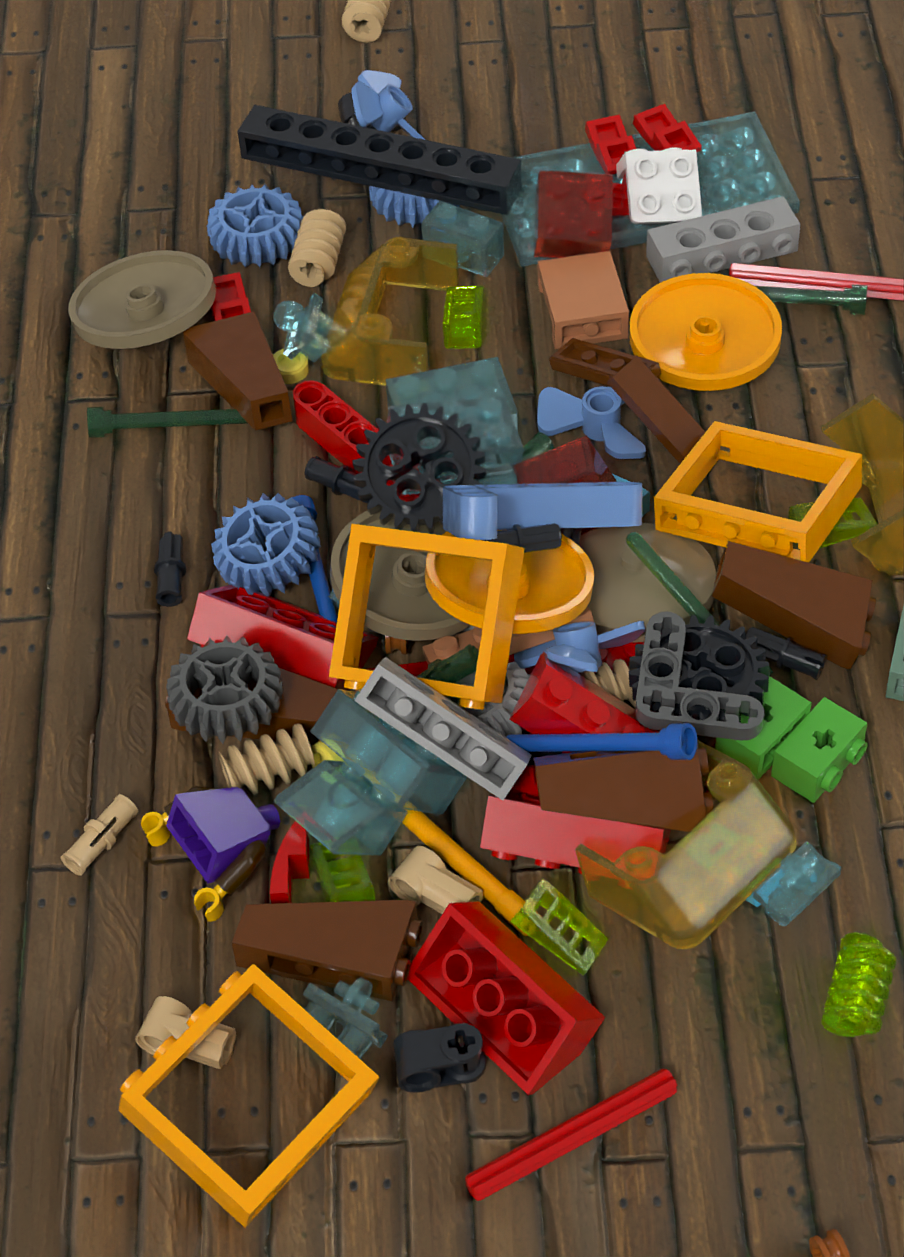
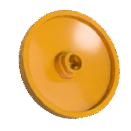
[629,273,782,391]
[425,530,594,634]

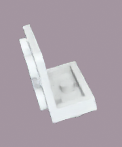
[616,148,702,224]

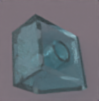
[274,759,408,855]

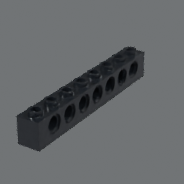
[237,105,522,215]

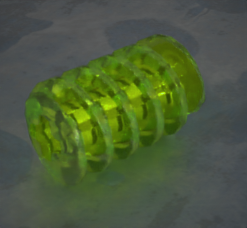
[821,932,897,1037]

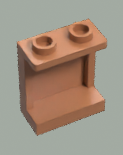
[538,251,629,349]

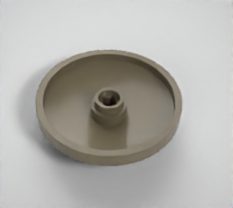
[68,250,216,349]
[330,510,470,641]
[579,523,716,642]

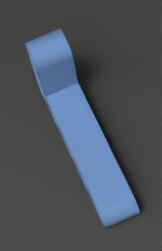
[443,482,642,540]

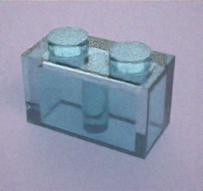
[422,200,504,277]

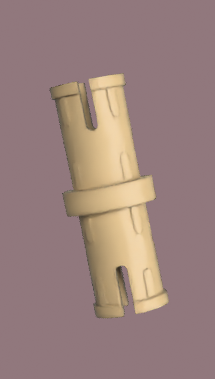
[61,794,139,876]

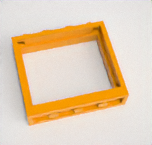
[654,421,862,563]
[329,524,525,710]
[118,964,379,1228]

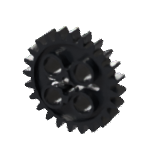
[353,403,487,534]
[629,615,769,723]

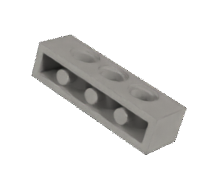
[646,196,800,283]
[354,657,532,800]

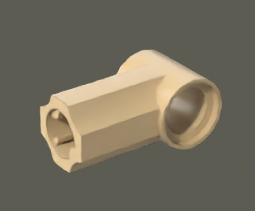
[388,846,483,914]
[135,996,237,1069]

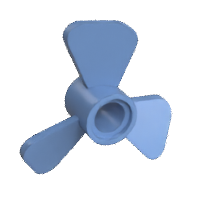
[352,70,425,140]
[537,386,646,459]
[514,621,645,673]

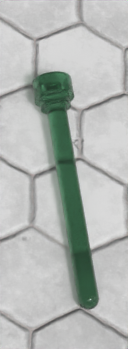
[755,284,868,315]
[87,407,248,438]
[626,532,774,677]

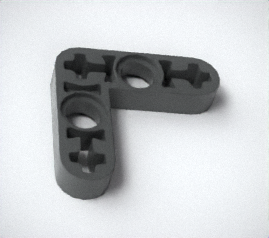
[635,611,765,740]

